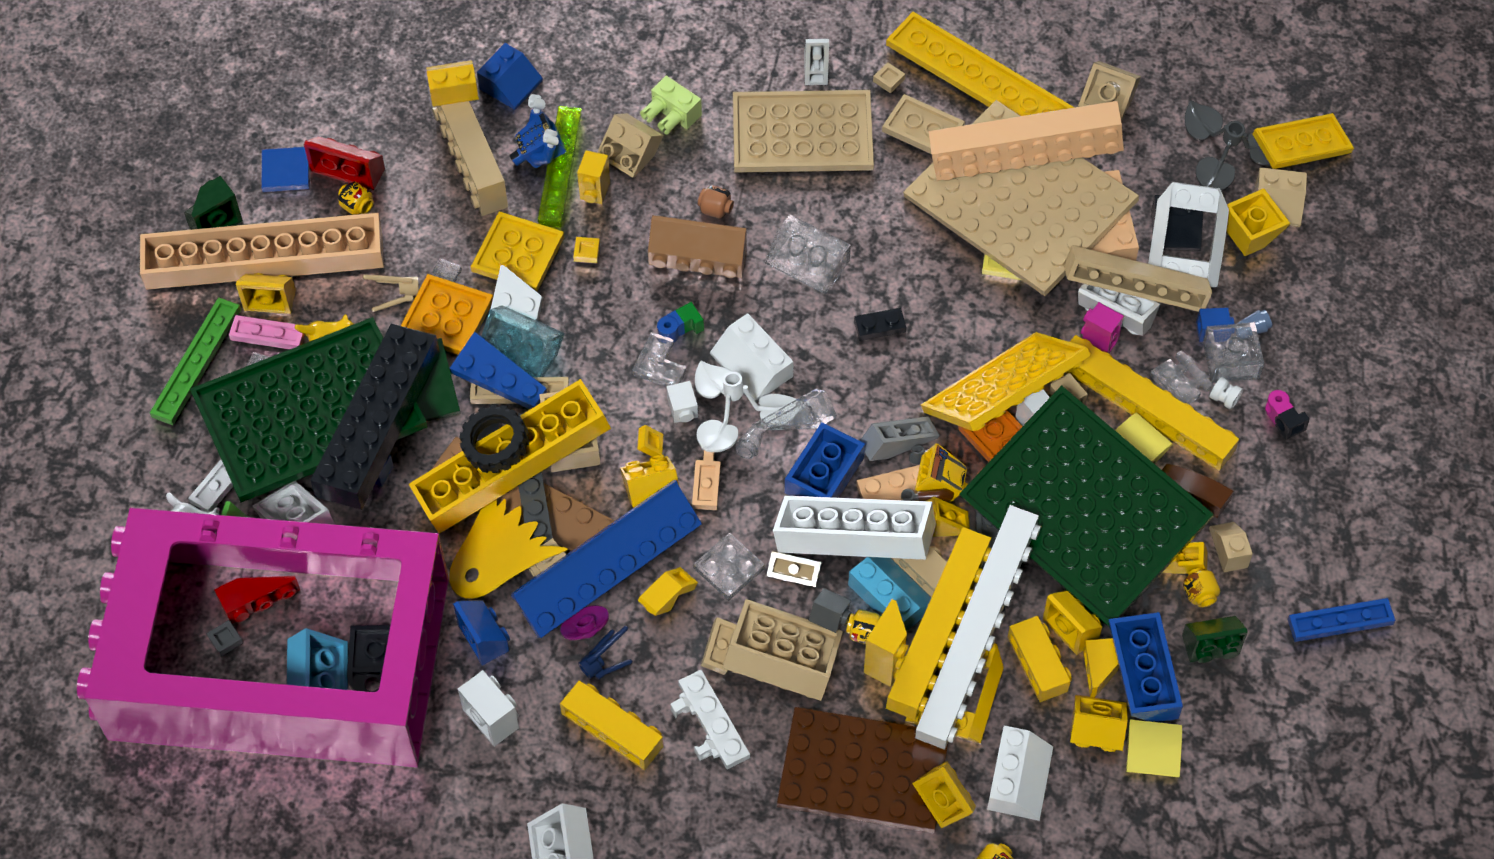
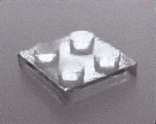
[693,532,765,601]

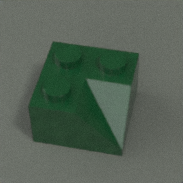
[184,176,243,230]

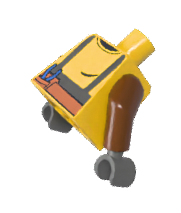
[901,443,968,503]

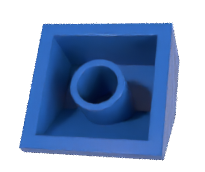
[477,43,543,110]
[453,600,510,666]

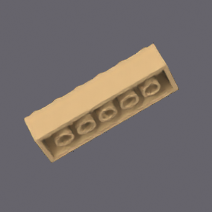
[430,95,508,216]

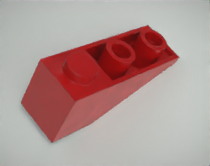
[214,576,300,624]

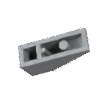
[860,416,940,461]

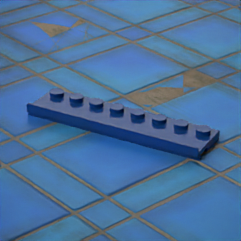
[511,480,702,638]

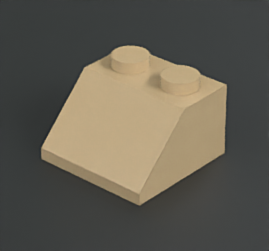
[1078,61,1141,122]
[1255,168,1307,227]

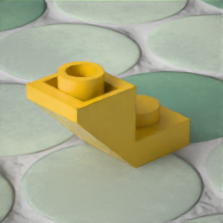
[638,567,698,616]

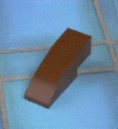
[1162,464,1234,518]

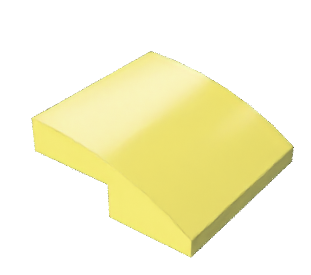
[1115,412,1173,463]
[1126,719,1182,778]

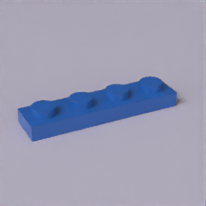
[1287,598,1396,642]

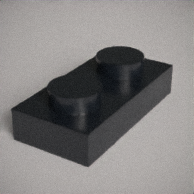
[854,308,907,341]

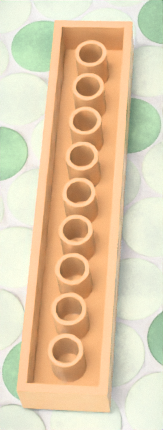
[140,213,384,290]

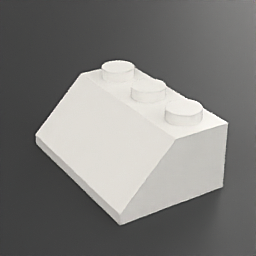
[1078,284,1160,336]
[710,313,794,402]
[987,726,1053,821]
[527,803,594,859]

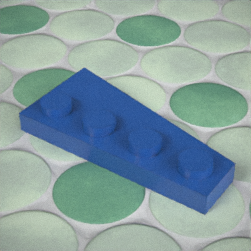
[450,331,547,409]

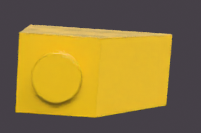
[925,497,970,537]
[1083,638,1119,698]

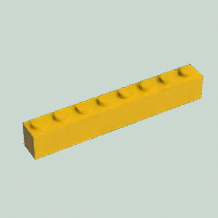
[1066,335,1239,471]
[886,527,992,720]

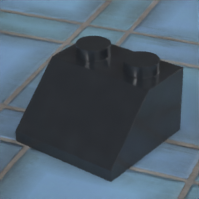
[1151,195,1203,251]

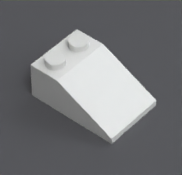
[253,481,335,525]

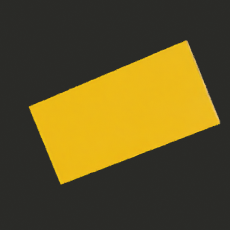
[1252,113,1354,169]

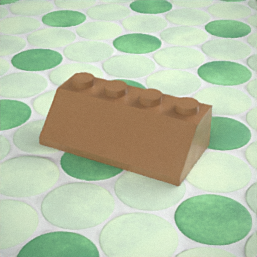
[648,215,747,278]

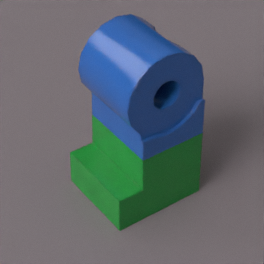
[657,302,704,344]

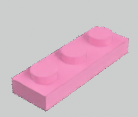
[229,315,305,349]

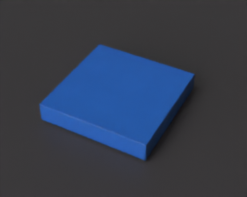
[261,147,309,192]

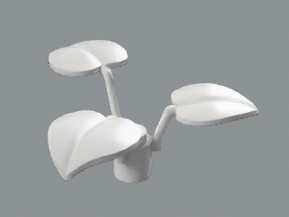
[695,361,802,452]

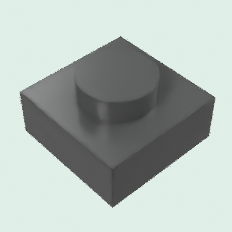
[206,620,243,656]

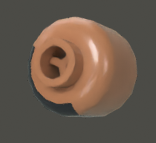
[697,185,734,219]

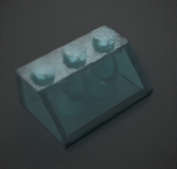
[481,305,565,377]

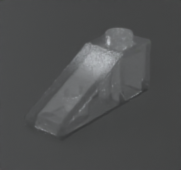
[755,388,837,430]

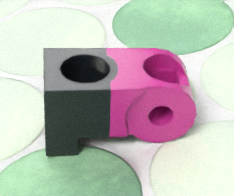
[1265,390,1310,440]

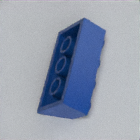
[1108,612,1183,722]

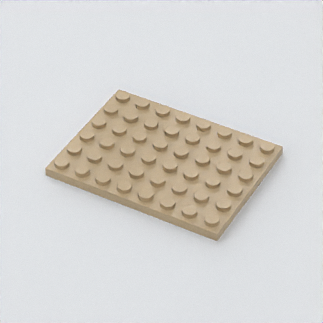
[903,100,1139,296]

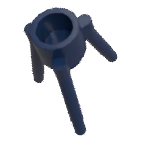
[578,626,633,680]

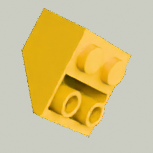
[620,455,680,508]

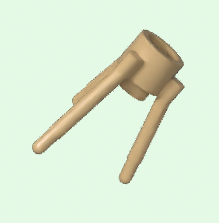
[363,275,419,312]

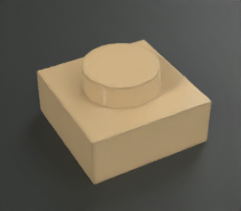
[873,62,905,93]

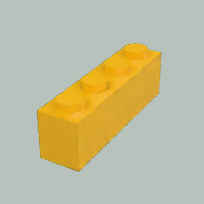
[560,680,664,770]

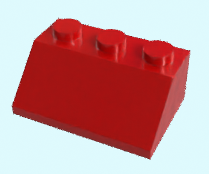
[304,136,385,190]

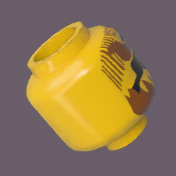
[1183,568,1220,608]

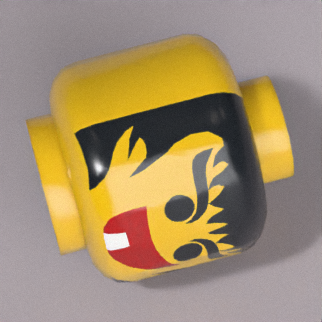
[338,181,374,215]
[846,609,881,645]

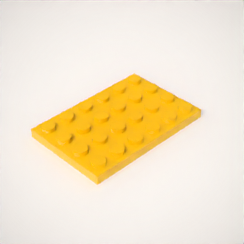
[921,332,1091,431]

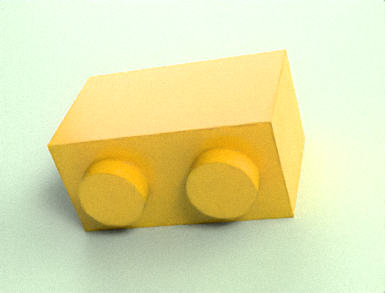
[577,150,610,204]

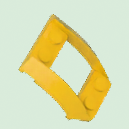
[905,631,1004,744]

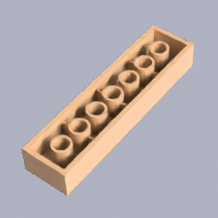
[929,101,1124,181]

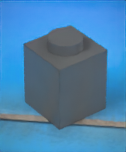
[809,588,852,633]

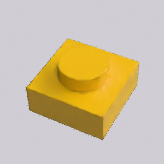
[573,237,600,263]
[637,425,663,457]

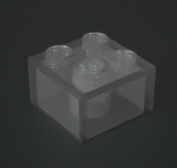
[1203,322,1264,383]

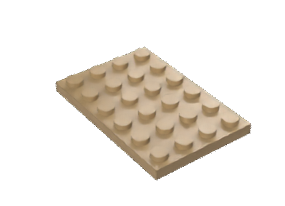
[733,90,874,173]

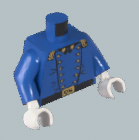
[510,94,566,168]

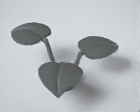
[1184,100,1270,191]

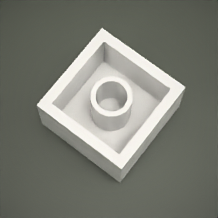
[458,670,519,747]

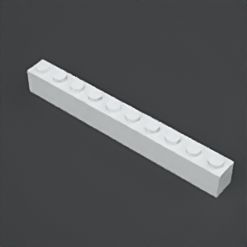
[915,505,1041,750]

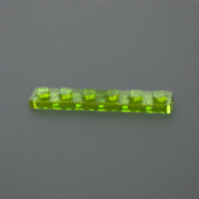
[538,106,582,227]

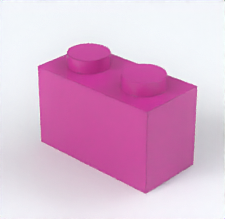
[1081,302,1124,354]

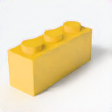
[1008,616,1072,702]

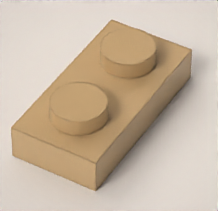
[701,617,737,675]

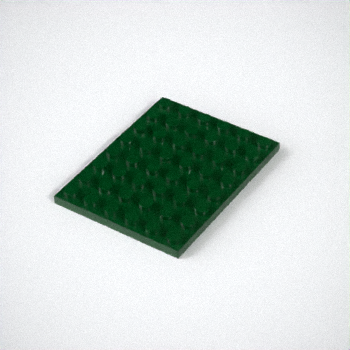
[190,317,428,503]
[959,385,1214,628]

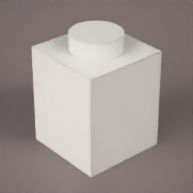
[666,381,698,423]

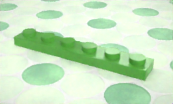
[150,297,241,425]

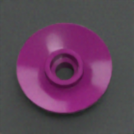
[560,606,609,640]

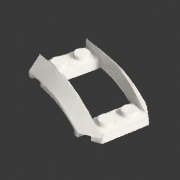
[1148,182,1229,287]

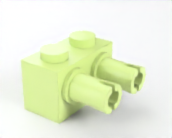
[640,76,702,135]

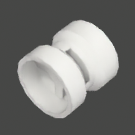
[1209,377,1243,410]

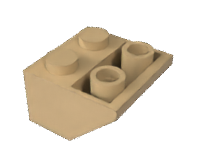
[597,113,664,178]

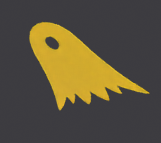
[449,499,568,599]

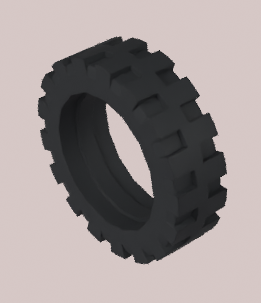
[459,405,529,473]

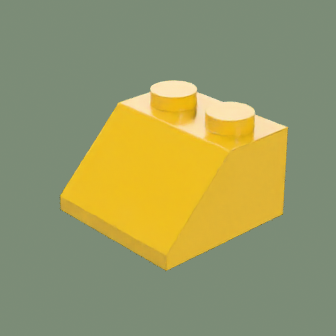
[426,60,479,107]
[1226,188,1290,256]
[236,273,296,314]
[1042,591,1102,655]
[1070,695,1128,752]
[912,761,976,828]

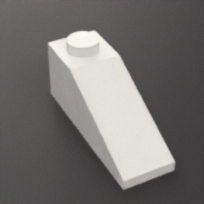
[804,39,829,85]

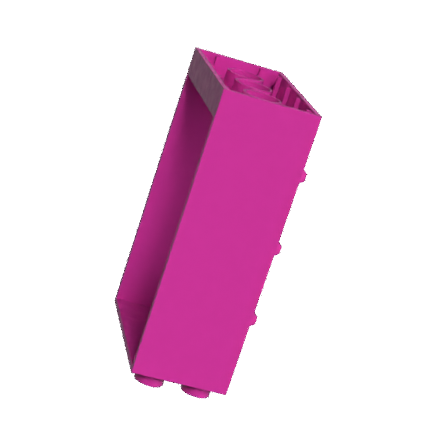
[77,508,449,768]

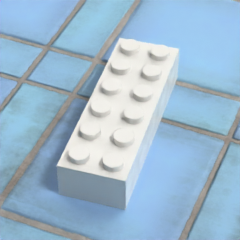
[773,496,936,560]

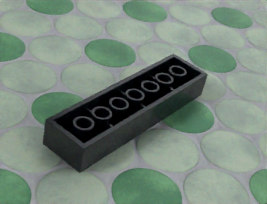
[310,324,440,510]

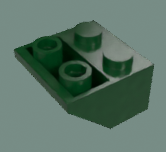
[1182,616,1248,663]

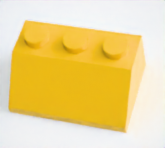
[864,599,908,687]

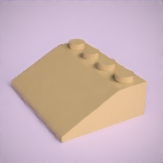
[723,599,843,701]

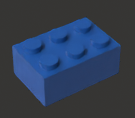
[785,422,865,498]

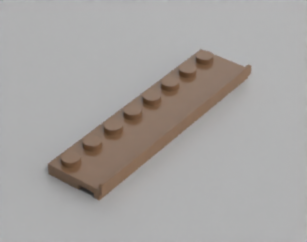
[431,437,615,553]

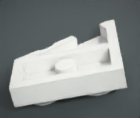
[491,265,544,321]

